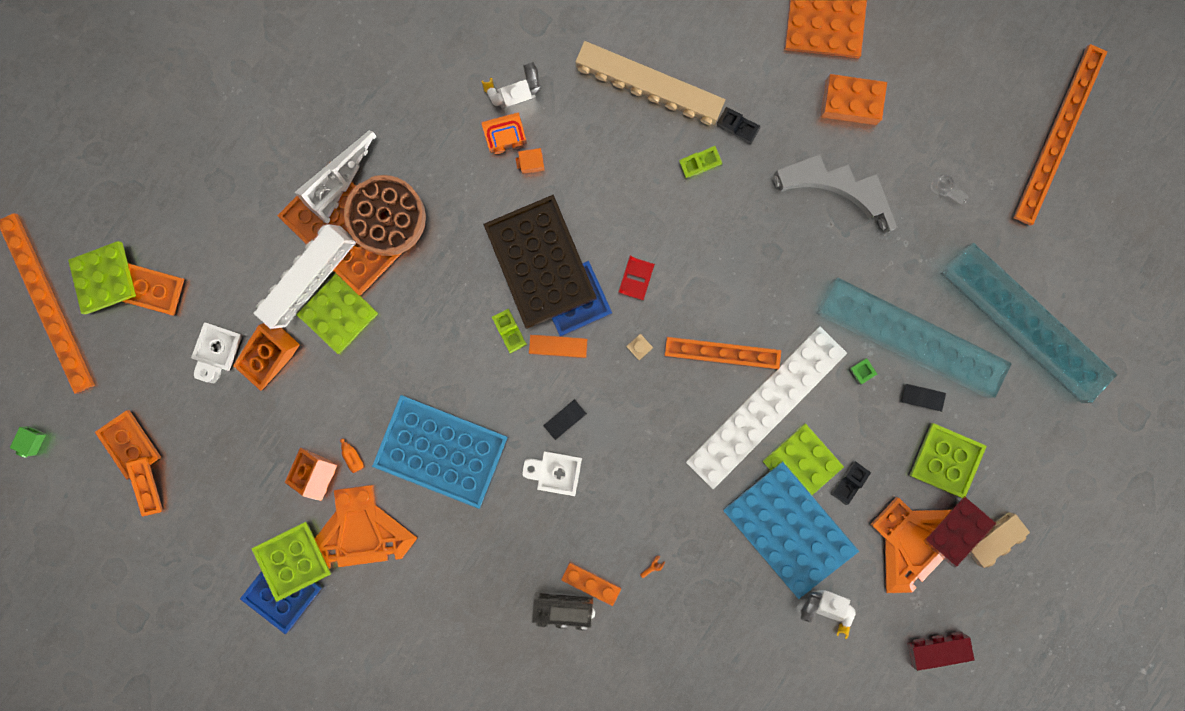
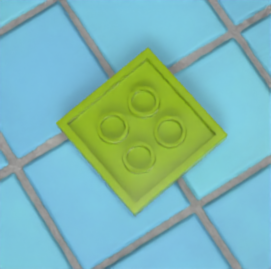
[68,241,136,314]
[297,274,378,354]
[909,423,987,498]
[762,424,844,495]
[252,522,331,602]

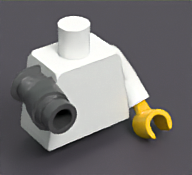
[482,62,541,108]
[800,590,855,639]

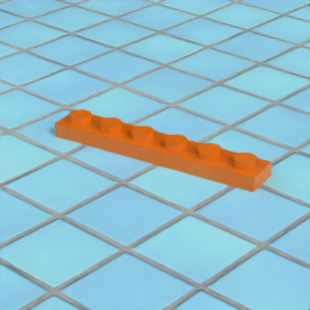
[664,337,781,369]

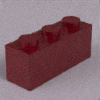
[907,632,975,671]

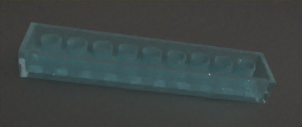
[941,243,1117,403]
[816,277,1012,398]

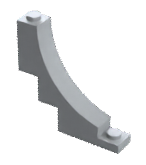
[773,155,897,233]

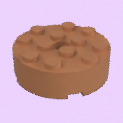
[344,175,426,256]

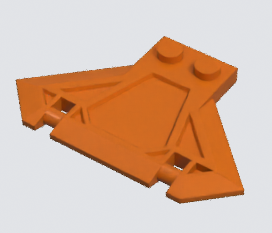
[315,485,418,569]
[870,497,951,593]

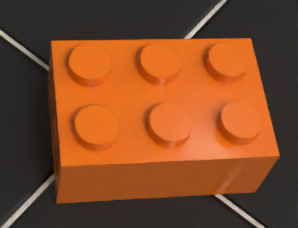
[820,74,887,125]

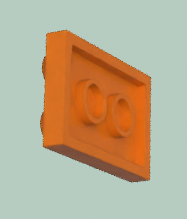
[122,264,185,316]
[95,410,161,480]

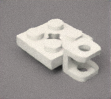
[191,322,243,384]
[522,451,582,496]

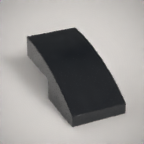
[717,107,760,144]
[902,384,946,412]
[543,399,587,440]
[831,461,871,505]

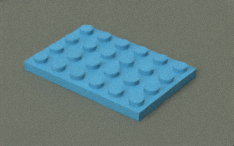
[372,395,508,509]
[723,461,859,599]

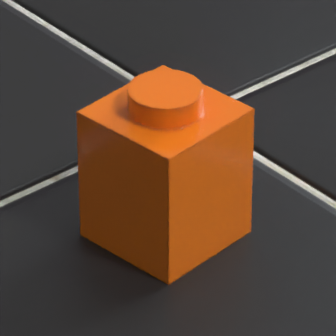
[516,148,545,174]

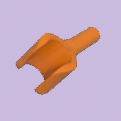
[640,556,665,578]

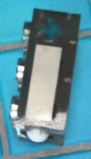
[532,592,595,630]

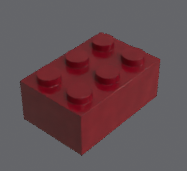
[924,497,996,568]

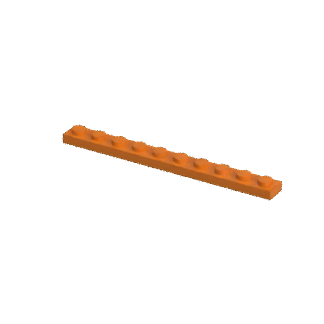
[1013,44,1108,226]
[0,213,95,394]

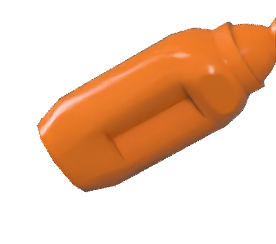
[340,438,364,473]

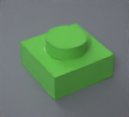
[849,358,877,385]

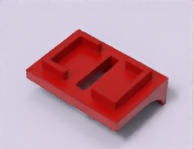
[618,255,655,300]

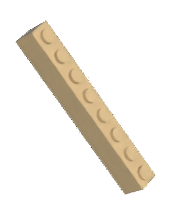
[576,41,726,125]

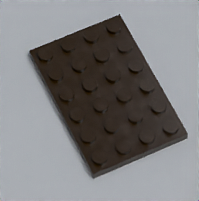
[483,194,597,329]

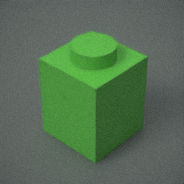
[10,426,46,458]

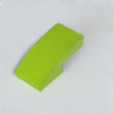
[679,146,723,178]
[492,308,527,353]

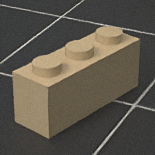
[969,512,1030,568]

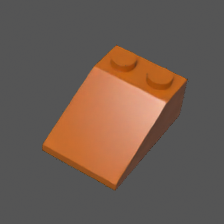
[233,323,300,391]

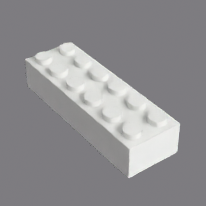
[253,224,356,329]

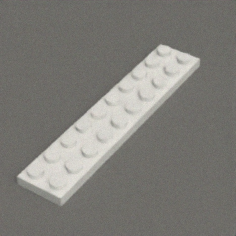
[686,327,847,489]

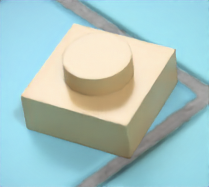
[626,334,653,360]

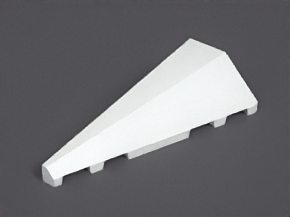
[295,130,376,224]

